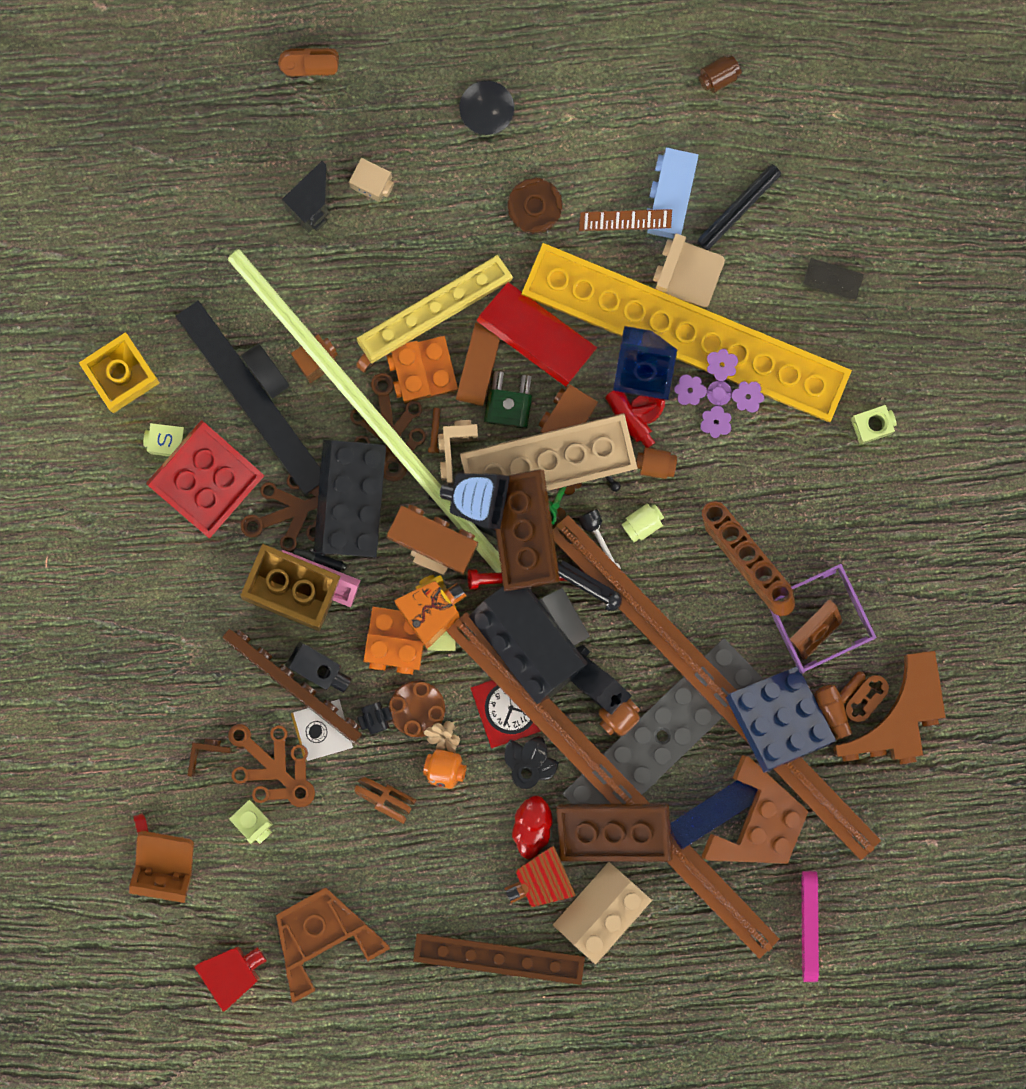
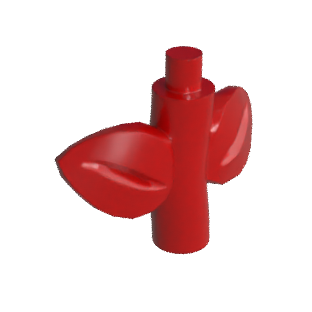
[604,386,665,448]

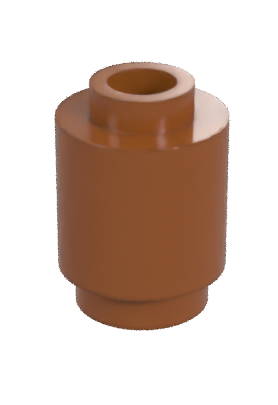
[636,447,677,479]

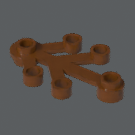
[350,373,426,482]
[240,475,319,552]

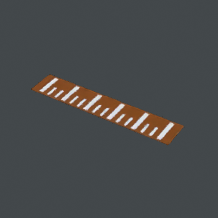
[579,209,672,231]

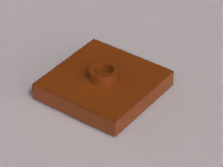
[790,599,843,660]

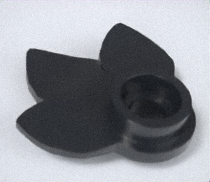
[504,736,559,789]

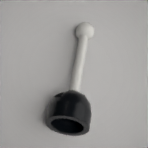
[577,509,621,569]

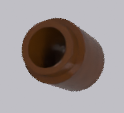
[698,55,742,93]

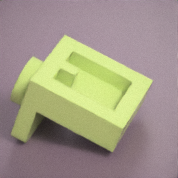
[229,800,273,844]

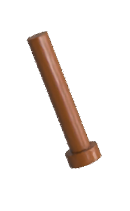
[428,408,440,454]

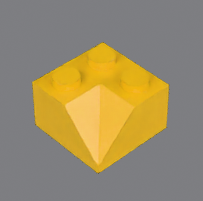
[79,332,160,413]

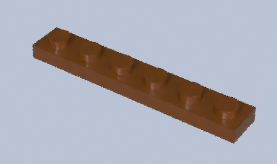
[222,629,362,745]
[413,933,585,985]

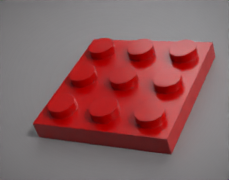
[146,420,265,539]

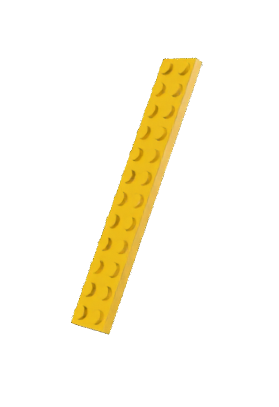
[521,243,852,423]

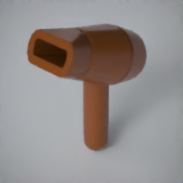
[814,671,866,740]

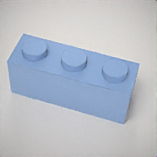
[647,148,699,239]

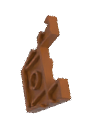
[701,755,808,864]
[276,887,390,1003]

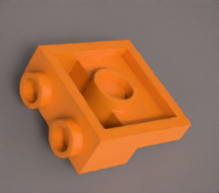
[387,335,458,404]
[364,607,424,675]

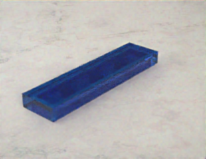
[670,780,758,850]

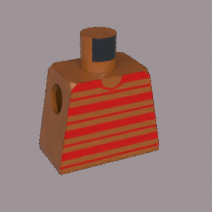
[504,845,576,907]

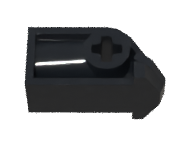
[571,645,632,715]

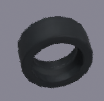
[241,343,290,399]

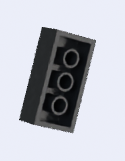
[314,440,386,557]

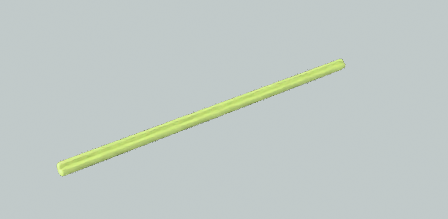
[228,250,501,573]

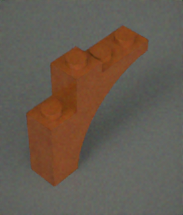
[833,651,946,764]

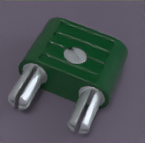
[484,371,532,429]

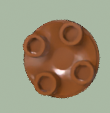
[389,681,445,737]

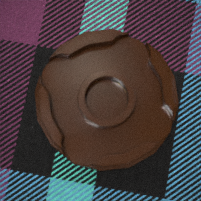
[507,178,563,234]

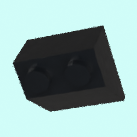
[282,161,329,233]

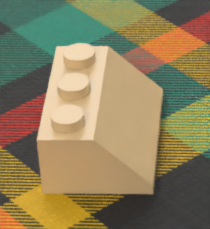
[553,862,652,964]

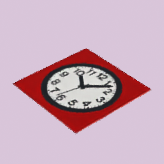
[471,680,541,749]

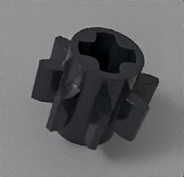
[357,702,393,735]

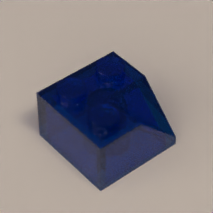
[613,326,677,400]

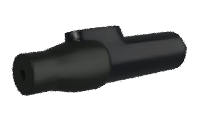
[294,548,347,572]

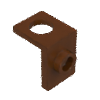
[187,738,233,777]

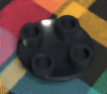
[459,81,514,136]

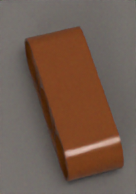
[456,322,501,406]

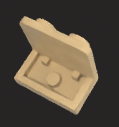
[653,233,725,308]
[438,420,478,484]

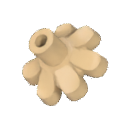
[424,721,460,752]

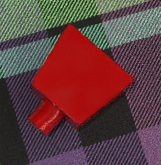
[194,946,267,1012]

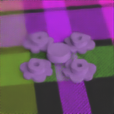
[674,348,764,438]

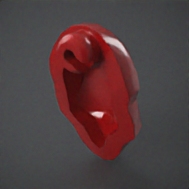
[512,795,553,859]

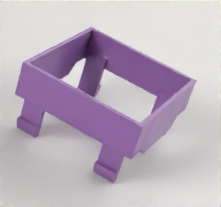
[770,564,876,673]

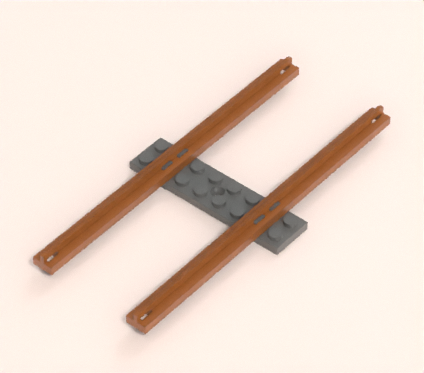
[446,515,881,959]

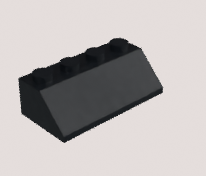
[469,586,588,705]

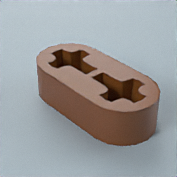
[845,675,889,722]

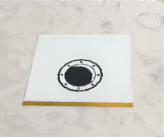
[291,699,353,761]

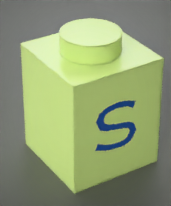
[143,423,187,456]

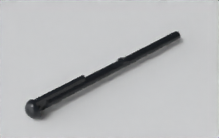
[428,495,622,611]

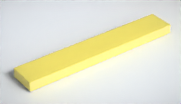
[357,255,513,364]

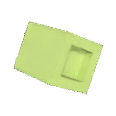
[851,405,897,445]

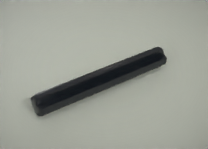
[697,164,781,250]

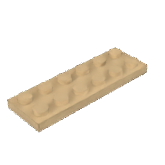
[460,413,638,491]

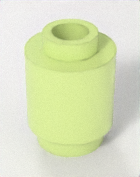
[621,503,664,542]

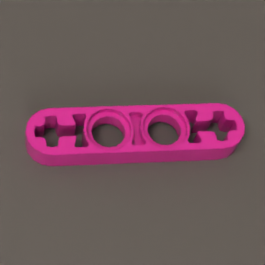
[801,871,819,982]

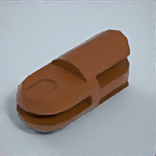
[278,48,339,76]
[354,777,417,824]

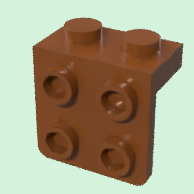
[129,831,194,903]

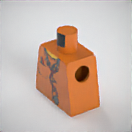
[395,581,466,649]

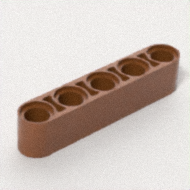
[702,501,795,616]

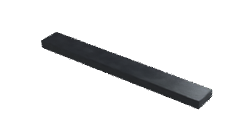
[176,300,321,496]

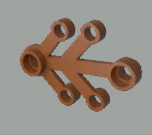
[228,724,315,807]

